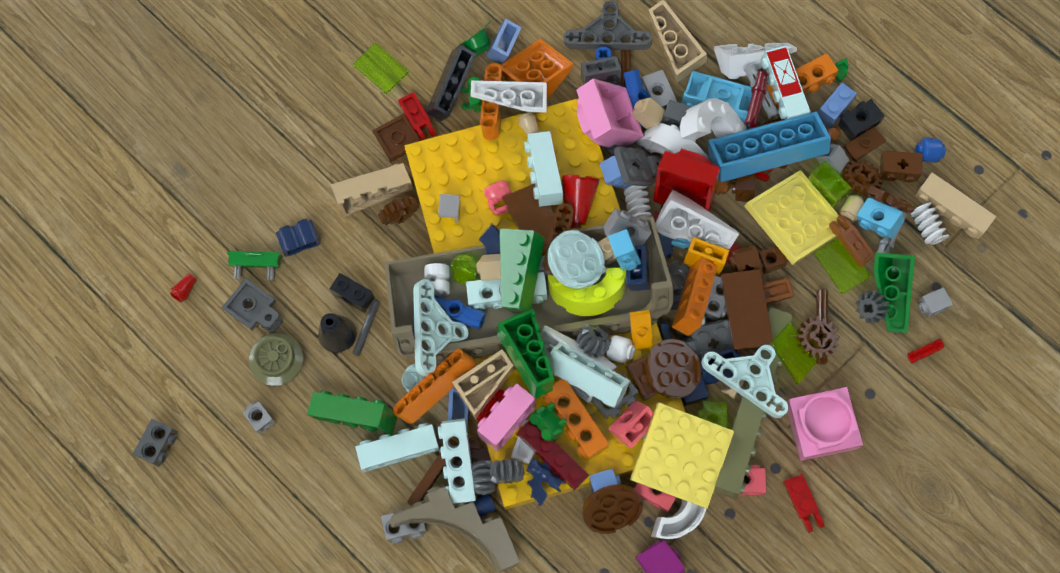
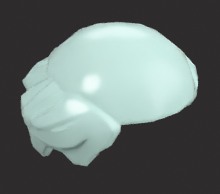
[401,364,428,392]

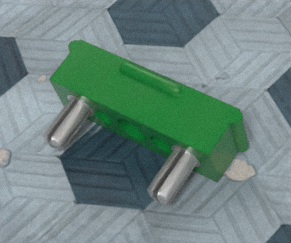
[227,251,283,281]

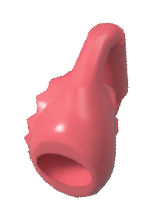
[484,180,512,216]

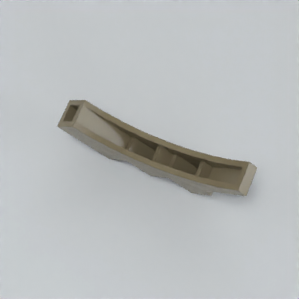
[389,486,520,573]

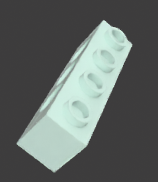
[466,272,547,311]
[438,418,476,504]

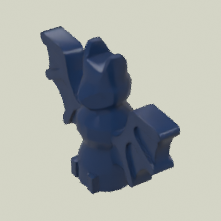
[526,458,566,506]

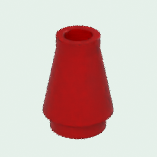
[170,274,197,302]

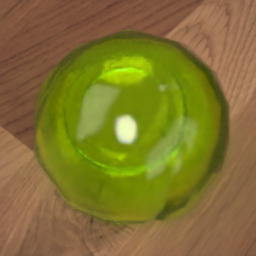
[450,255,479,285]

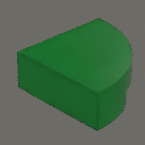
[835,58,849,83]

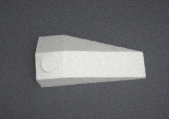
[655,190,739,249]

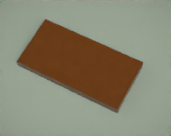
[502,183,564,257]
[720,269,774,351]

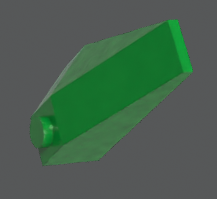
[873,252,915,333]

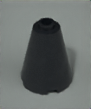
[318,313,357,353]

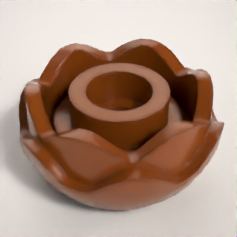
[825,127,841,140]

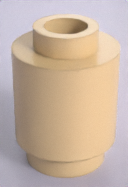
[840,195,864,224]

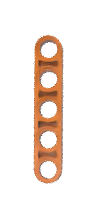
[480,63,504,141]
[393,349,476,424]

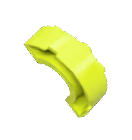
[548,267,626,316]

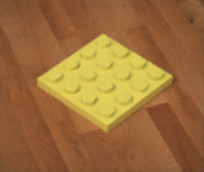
[744,170,845,265]
[630,403,734,509]

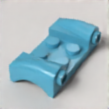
[682,71,752,129]

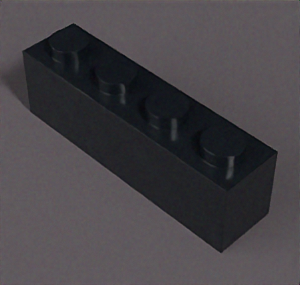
[426,45,476,121]

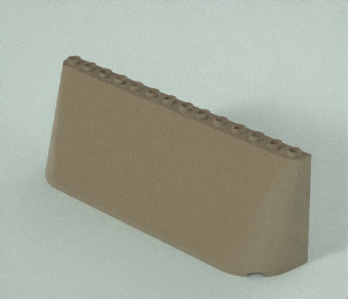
[384,217,673,365]

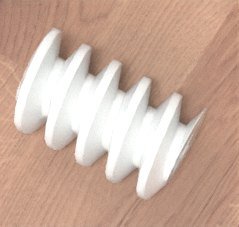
[624,185,652,219]
[911,202,949,245]

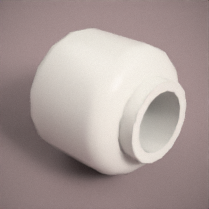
[606,335,635,364]

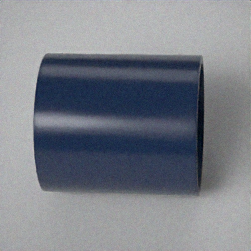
[470,493,496,517]

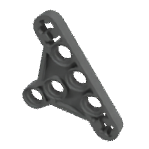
[563,1,652,50]

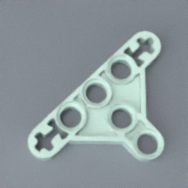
[413,279,469,375]
[702,345,788,418]

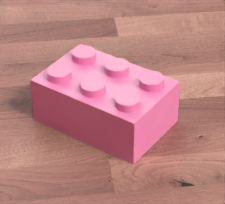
[477,383,536,452]

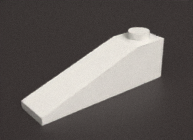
[714,43,797,79]
[471,80,547,112]
[540,326,617,403]

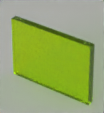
[353,43,409,94]
[814,239,871,294]
[770,323,817,385]

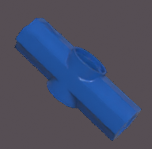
[624,70,649,127]
[425,295,486,330]

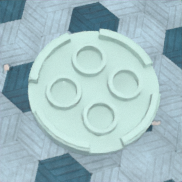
[548,230,605,289]

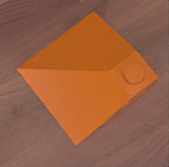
[501,39,574,100]

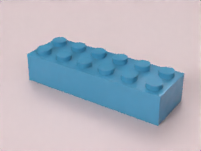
[708,111,831,182]

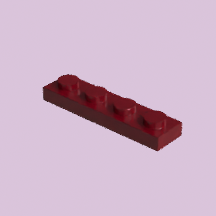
[516,420,589,491]

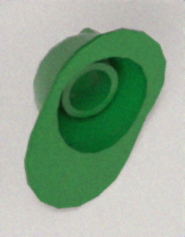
[458,20,492,57]

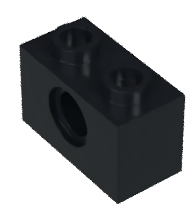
[838,99,885,142]
[329,273,375,313]

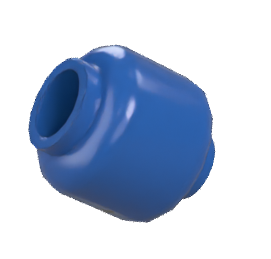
[915,138,946,163]

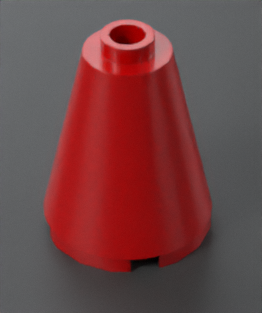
[561,175,599,229]

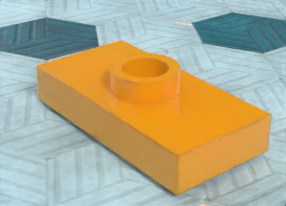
[629,310,653,349]

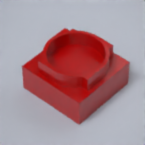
[653,148,720,212]

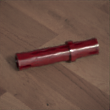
[744,71,769,127]

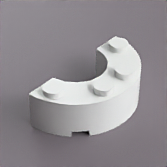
[680,98,746,140]
[636,123,710,159]
[651,500,707,539]

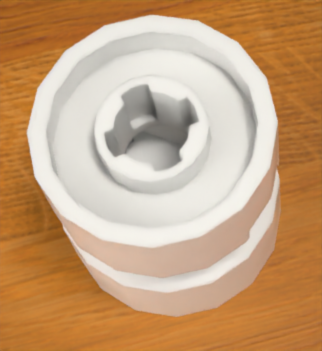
[424,263,450,297]

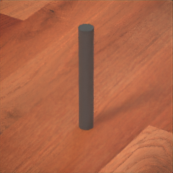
[353,300,380,356]

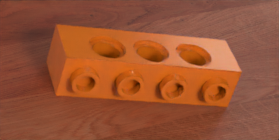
[764,53,839,109]
[672,257,718,336]
[543,379,609,461]

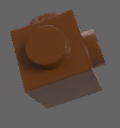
[732,173,755,202]

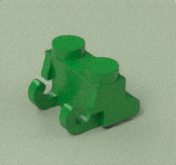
[460,77,482,112]
[529,403,568,442]

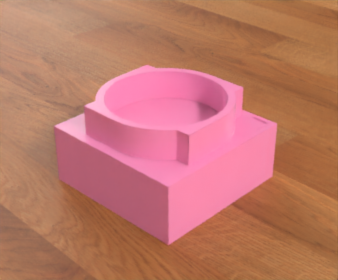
[576,79,644,147]
[787,387,863,461]

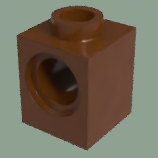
[758,246,788,275]

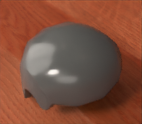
[667,260,689,290]

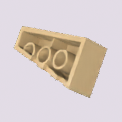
[649,0,707,83]
[330,163,413,217]

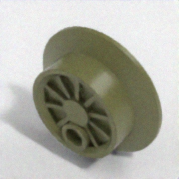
[249,333,303,386]

